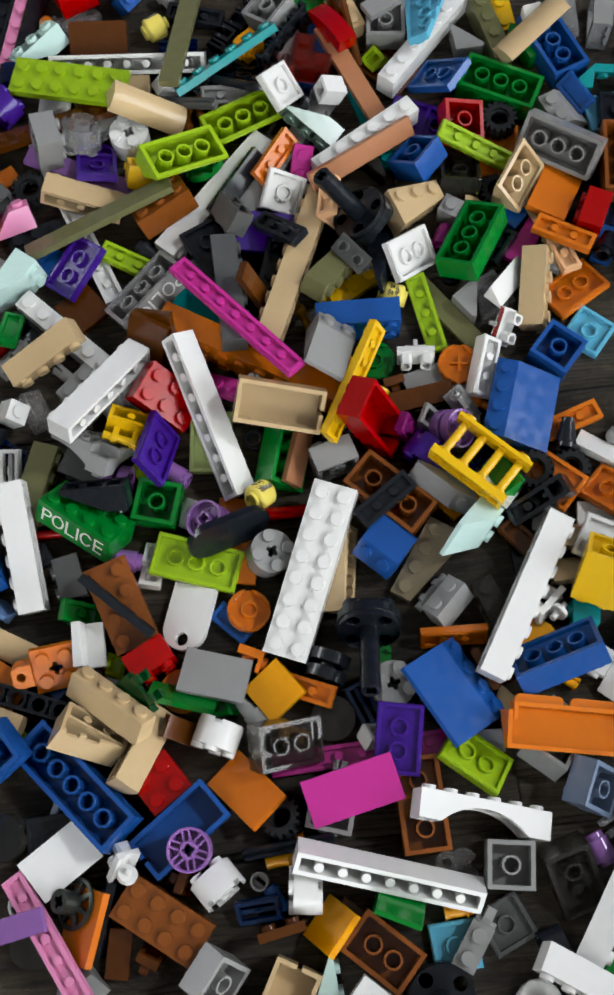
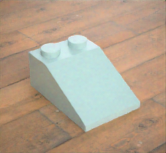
[0,248,48,313]
[439,496,505,556]

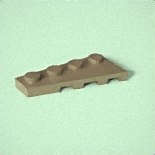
[390,516,455,603]

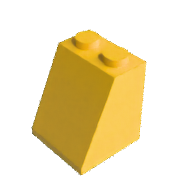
[570,531,614,611]

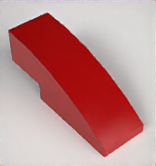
[307,3,357,53]

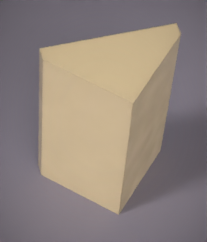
[491,138,545,213]

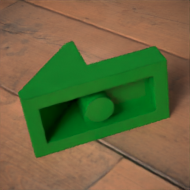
[57,598,101,626]

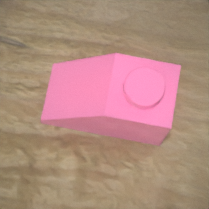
[0,199,37,241]

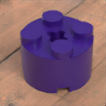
[0,84,25,132]
[402,428,443,469]

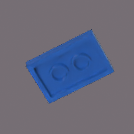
[406,57,472,94]

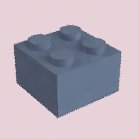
[561,754,614,819]

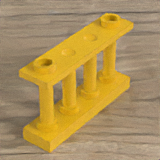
[427,410,534,510]

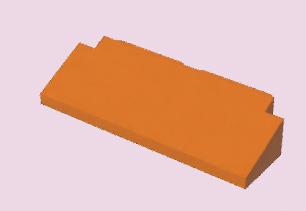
[500,693,614,757]

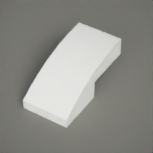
[138,542,163,591]

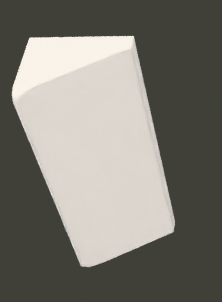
[484,256,521,308]
[465,333,502,400]
[574,429,614,468]

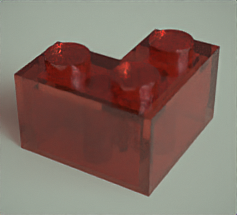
[289,32,332,84]

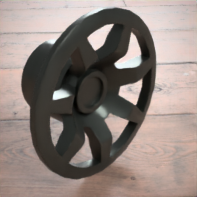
[50,876,94,931]

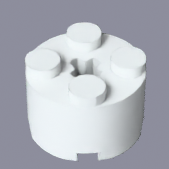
[109,115,151,162]
[190,713,244,760]
[190,855,246,913]
[289,865,323,915]

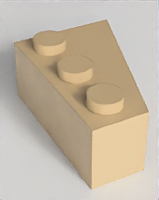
[46,701,128,768]

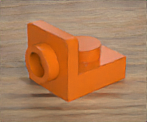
[237,643,269,675]

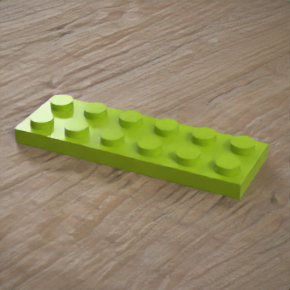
[8,57,131,107]

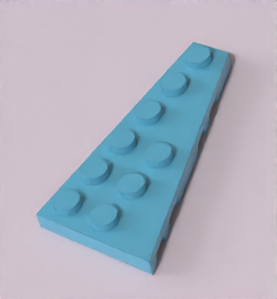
[404,0,444,46]

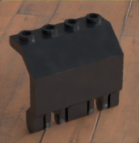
[207,0,307,71]

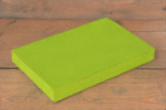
[436,734,514,797]

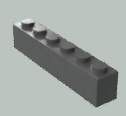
[210,233,249,352]

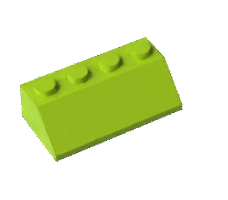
[199,91,283,145]
[135,124,229,181]

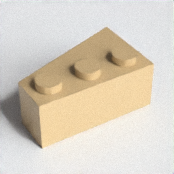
[384,180,445,238]

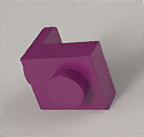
[391,411,417,442]

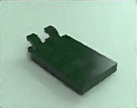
[115,668,166,713]

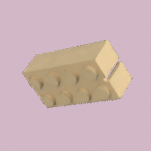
[232,374,328,435]
[262,954,323,995]

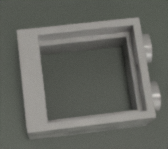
[585,0,614,50]

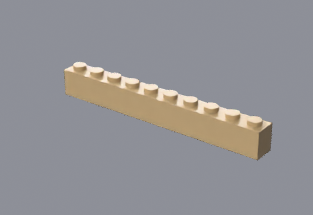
[259,183,325,342]

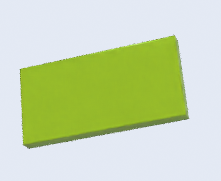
[148,531,245,594]

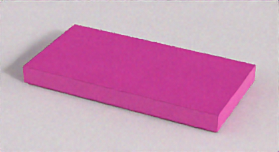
[300,751,406,829]

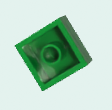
[130,477,185,532]

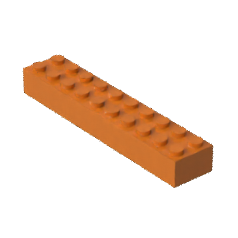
[162,301,341,413]

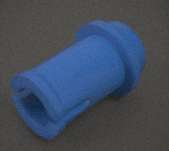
[263,883,289,912]

